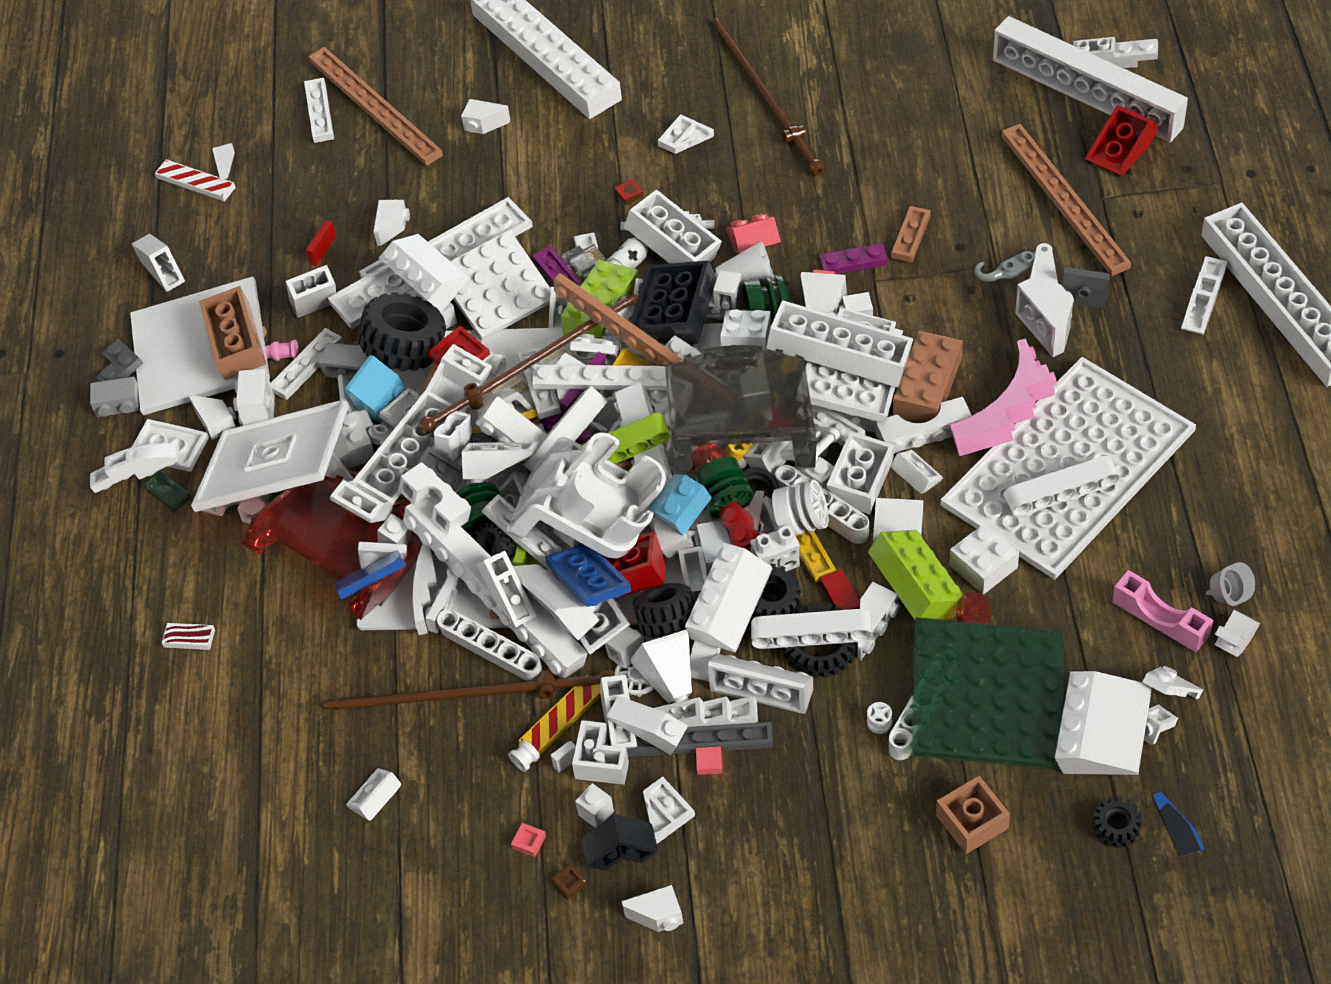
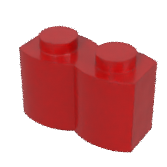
[719,501,761,552]

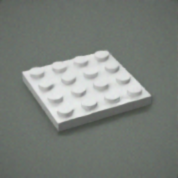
[451,230,551,341]

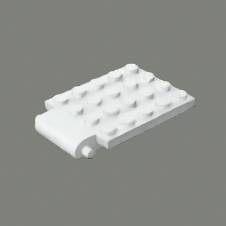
[796,308,903,423]

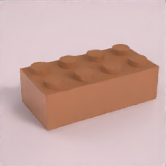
[199,286,266,380]
[893,331,963,423]

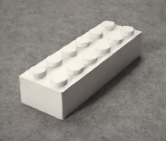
[766,300,913,387]

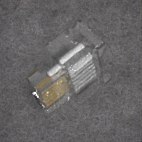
[561,244,608,283]

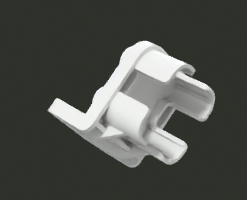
[507,433,666,558]

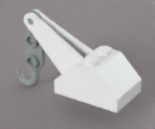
[974,243,1074,357]

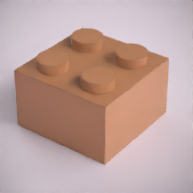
[936,776,1010,854]

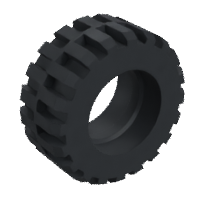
[358,292,446,372]

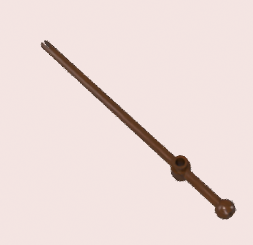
[713,18,825,175]
[418,293,638,434]
[323,669,614,710]

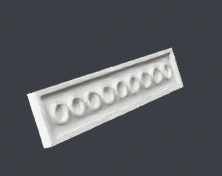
[328,197,533,329]

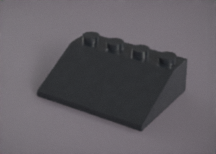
[630,260,717,344]

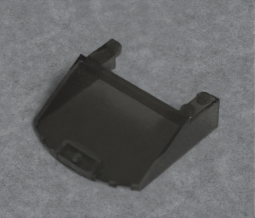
[665,345,817,475]

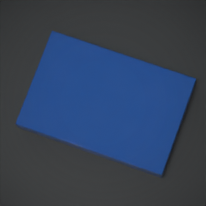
[334,550,406,599]

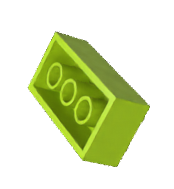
[561,260,639,339]
[868,530,966,623]

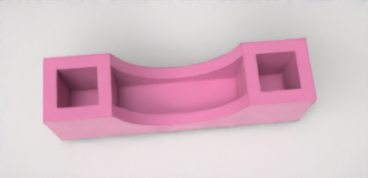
[1112,570,1213,652]

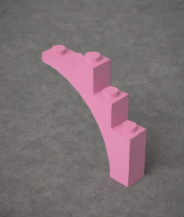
[950,338,1057,456]

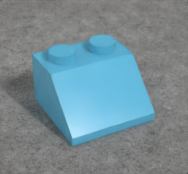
[345,355,406,423]
[648,474,712,535]

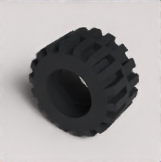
[749,563,801,624]
[632,583,695,638]

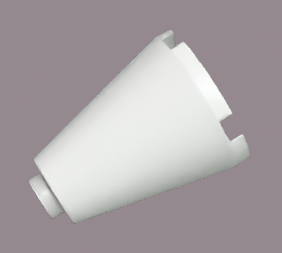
[715,242,774,287]

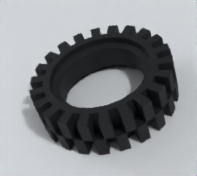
[782,602,858,678]

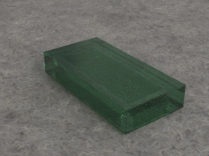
[143,471,191,513]

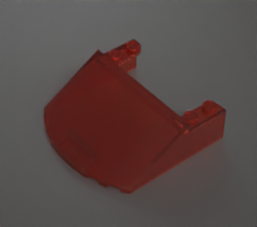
[242,475,423,620]

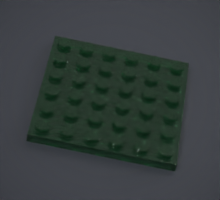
[911,617,1064,770]

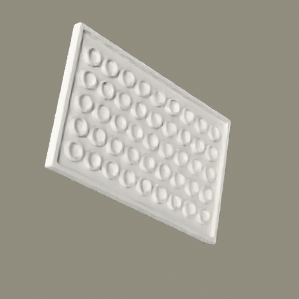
[940,357,1196,580]

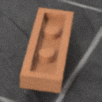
[891,206,931,263]

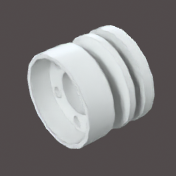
[772,479,829,535]

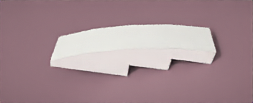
[1181,256,1227,335]
[413,544,439,635]
[654,696,758,727]

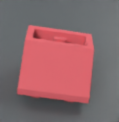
[725,213,781,254]

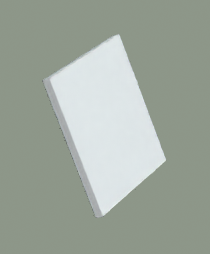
[130,277,270,415]
[191,400,349,512]

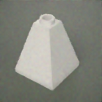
[801,272,847,314]
[630,629,692,704]

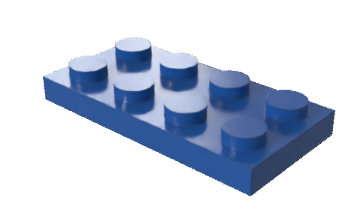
[545,544,631,607]

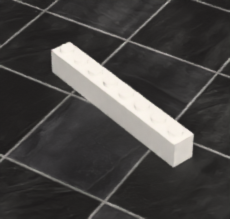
[614,382,694,558]

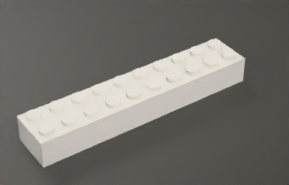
[470,0,622,119]
[993,16,1188,143]
[1201,203,1331,387]

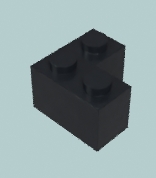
[581,814,658,871]

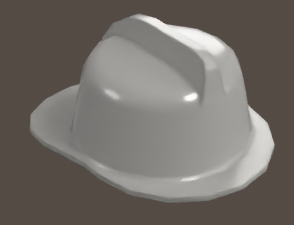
[1206,562,1255,606]

